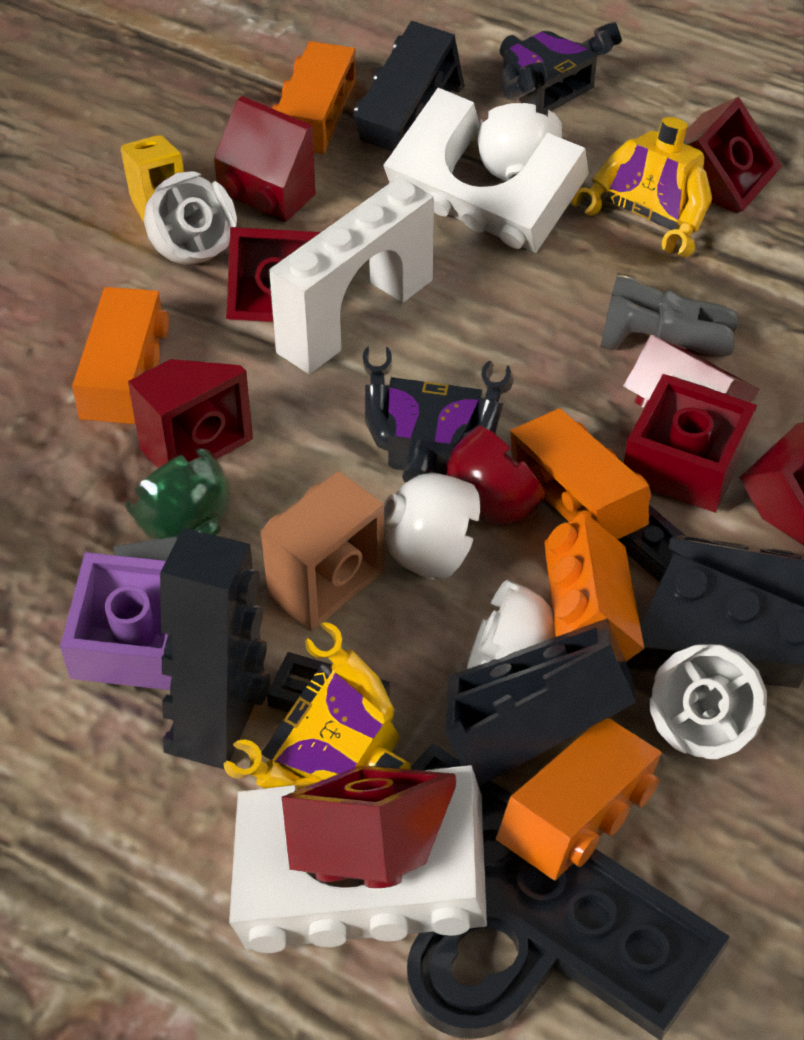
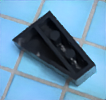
[445,618,636,787]

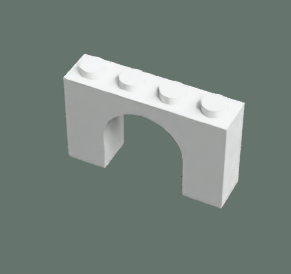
[383,88,589,253]
[269,177,434,375]
[229,765,487,953]

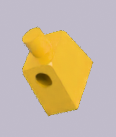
[120,135,184,222]

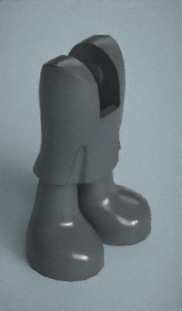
[600,272,738,356]

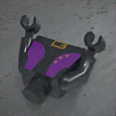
[499,22,622,115]
[362,346,514,483]

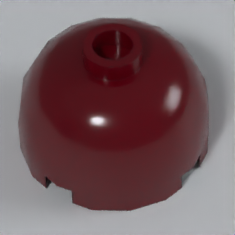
[447,425,546,526]

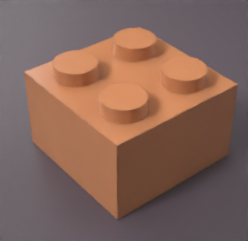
[261,471,385,632]

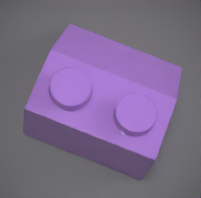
[60,552,172,690]

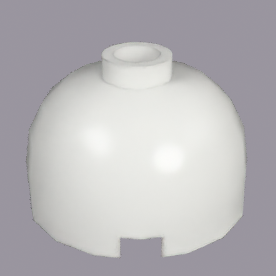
[478,103,562,181]
[144,171,237,265]
[384,473,480,580]
[467,580,556,669]
[650,644,767,759]

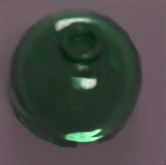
[125,448,231,539]

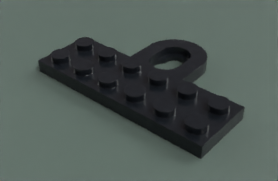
[407,743,730,1040]

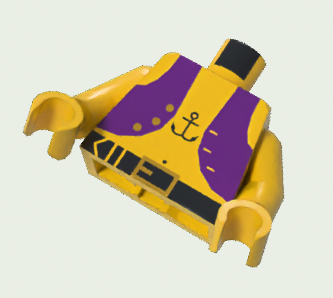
[571,117,712,258]
[224,622,411,790]

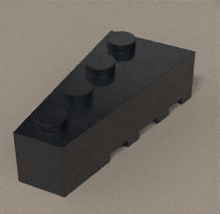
[160,527,270,770]

